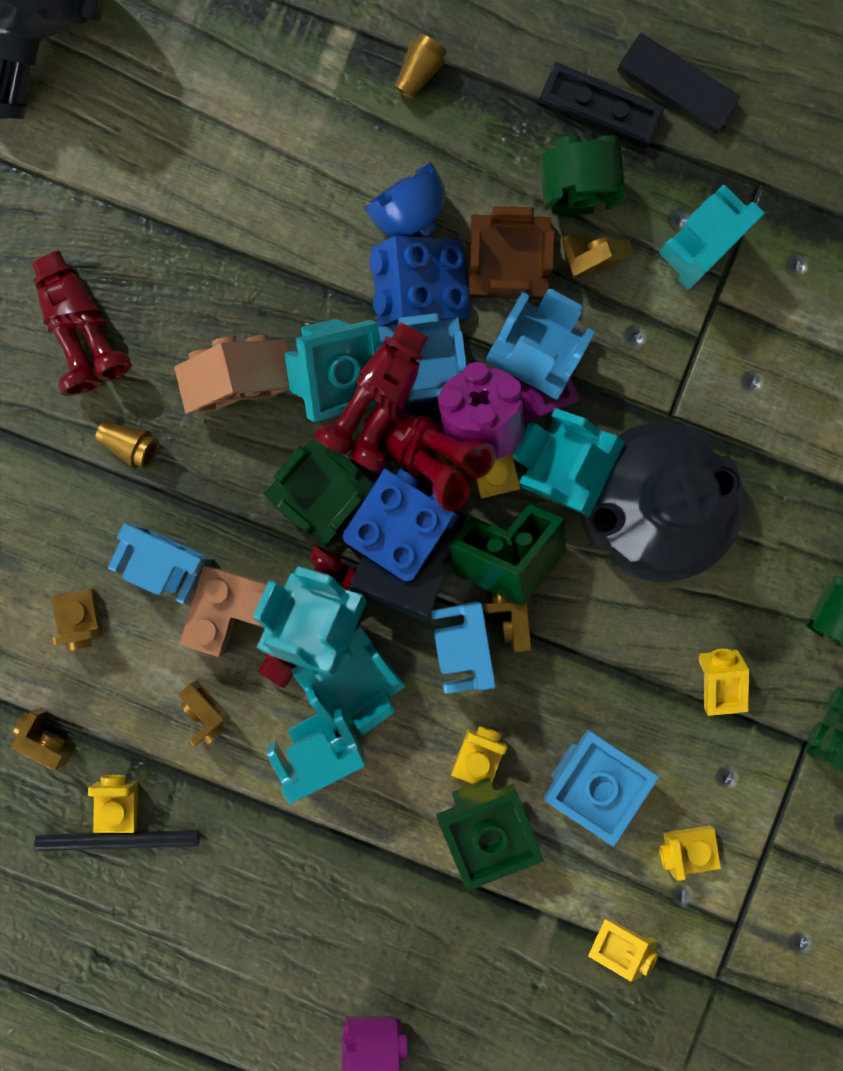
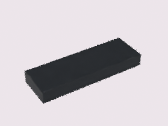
[617,32,741,134]
[538,61,665,148]

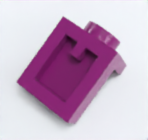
[520,378,580,425]

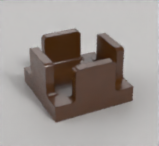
[468,206,554,300]

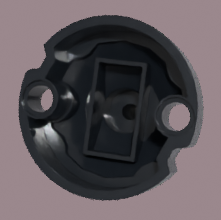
[0,0,104,119]
[580,422,744,581]

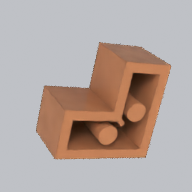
[174,335,290,414]
[179,566,268,657]

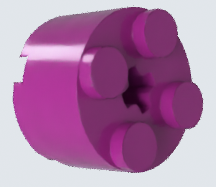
[438,362,525,460]
[341,1016,407,1071]

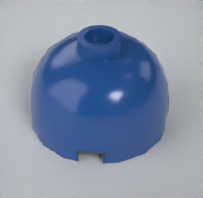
[363,162,446,237]

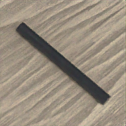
[34,830,200,852]

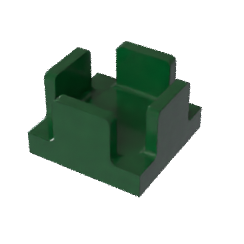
[264,437,375,547]
[436,778,544,892]

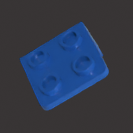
[370,235,470,327]
[343,468,460,581]

